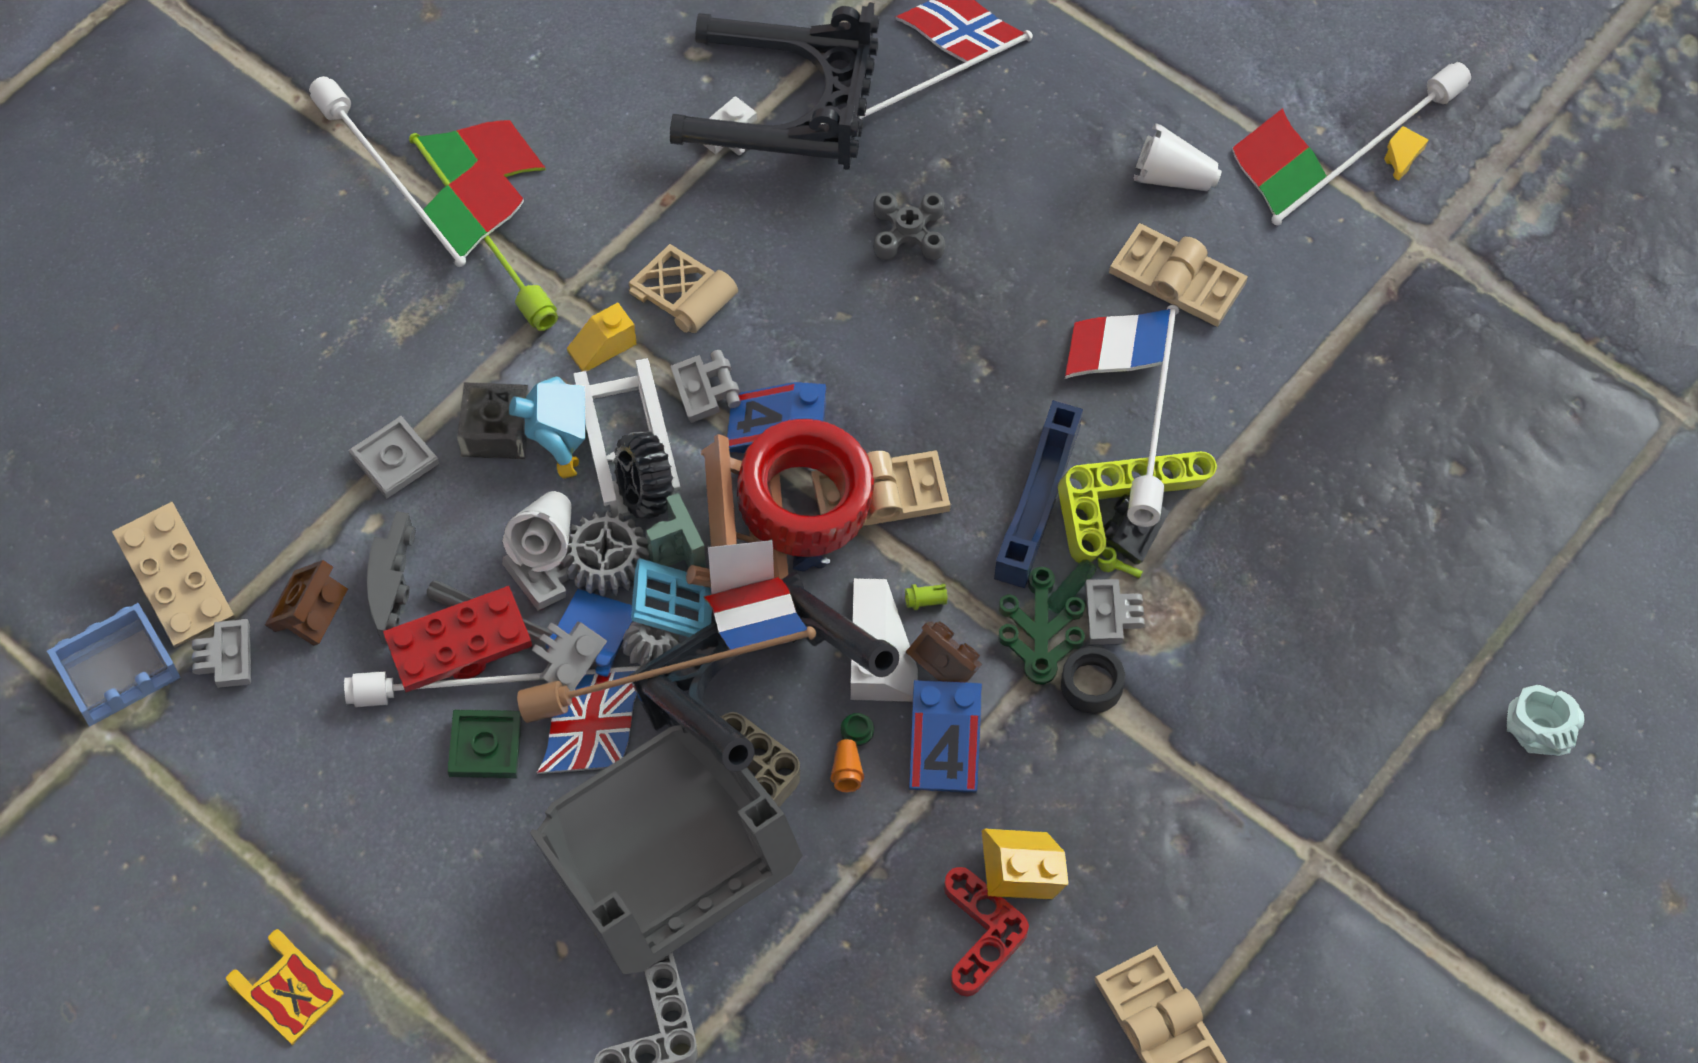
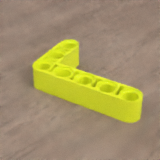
[1058,451,1217,564]

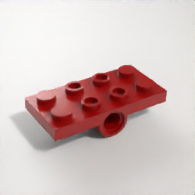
[383,586,532,693]

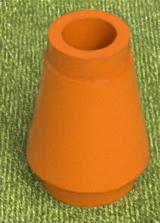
[830,739,864,792]

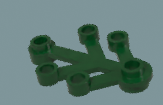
[998,567,1085,685]

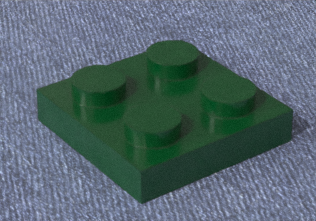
[448,710,522,778]

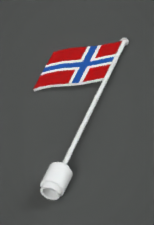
[821,0,1033,124]

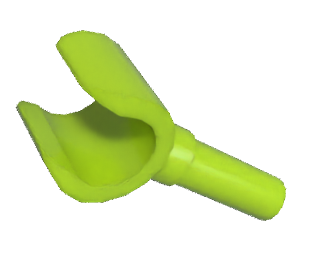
[1098,547,1143,578]

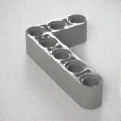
[594,952,698,1063]

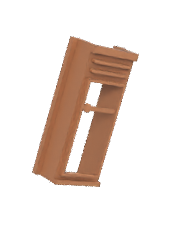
[701,434,788,583]

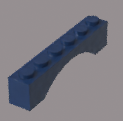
[994,400,1083,588]

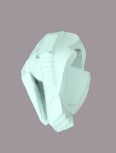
[1507,685,1584,756]

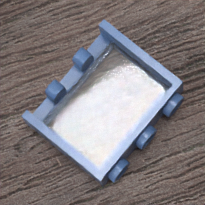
[47,603,181,727]

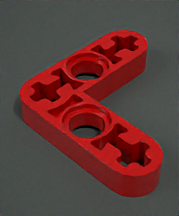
[944,867,1029,997]

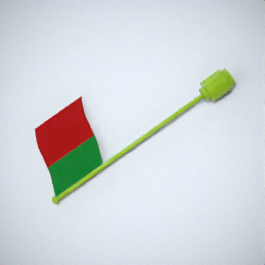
[409,120,558,331]

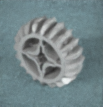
[562,510,650,596]

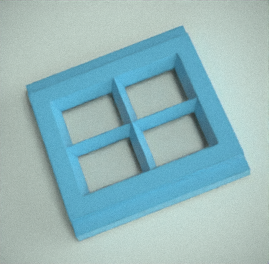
[631,558,712,637]

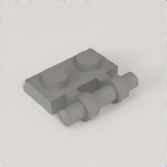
[670,350,741,423]

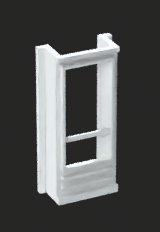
[573,358,681,518]

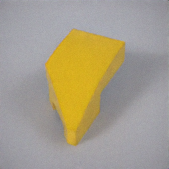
[1384,126,1429,181]

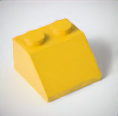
[981,829,1068,899]

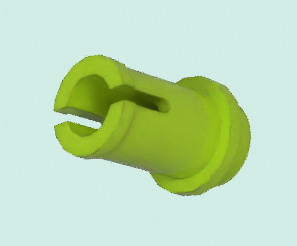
[905,584,948,610]

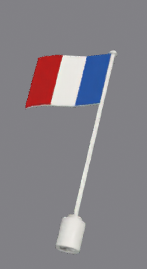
[1065,304,1179,527]

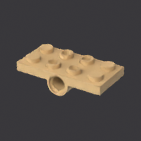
[1109,223,1248,327]
[811,450,950,526]
[112,502,234,648]
[1095,945,1227,1063]

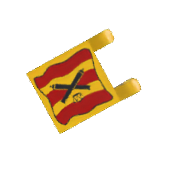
[226,929,344,1045]

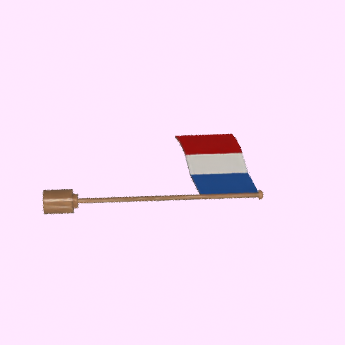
[517,577,816,723]

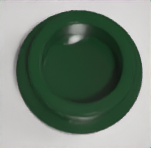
[840,713,874,746]

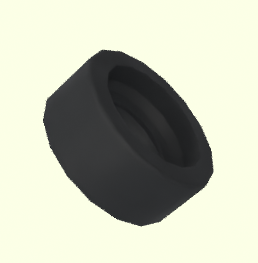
[1060,646,1126,714]

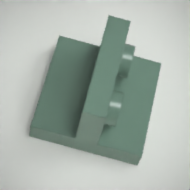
[646,493,706,568]

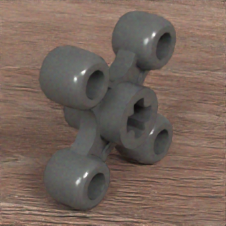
[873,192,946,260]

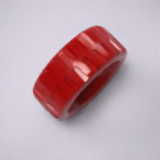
[737,419,874,557]

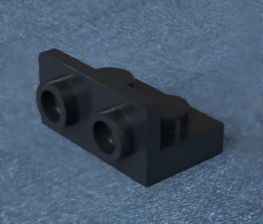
[1103,494,1169,565]

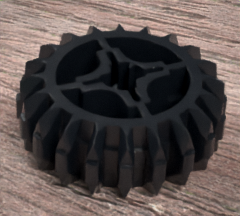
[613,431,674,519]

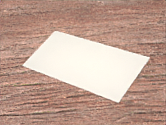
[708,540,774,613]

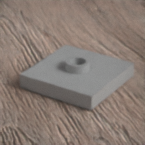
[349,416,439,499]

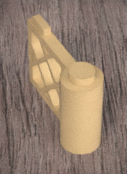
[629,244,738,333]

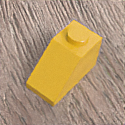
[567,302,637,372]

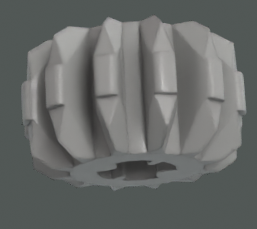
[623,622,679,667]

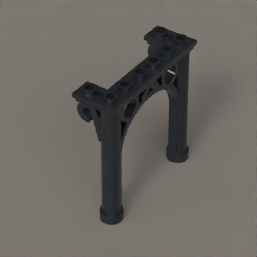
[670,2,879,170]
[628,571,899,772]

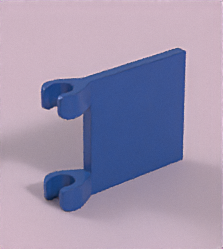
[546,589,634,677]

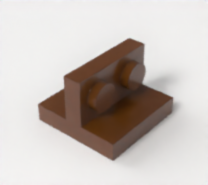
[265,560,348,646]

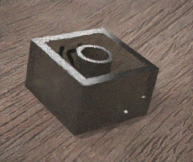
[457,382,529,459]

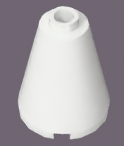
[1134,124,1222,191]
[503,491,572,572]

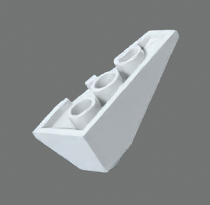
[850,578,918,702]

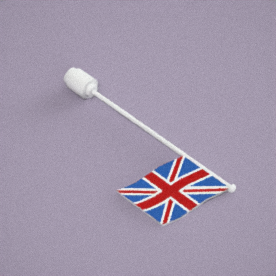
[344,666,641,774]

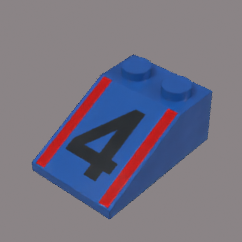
[727,382,826,453]
[909,680,982,793]

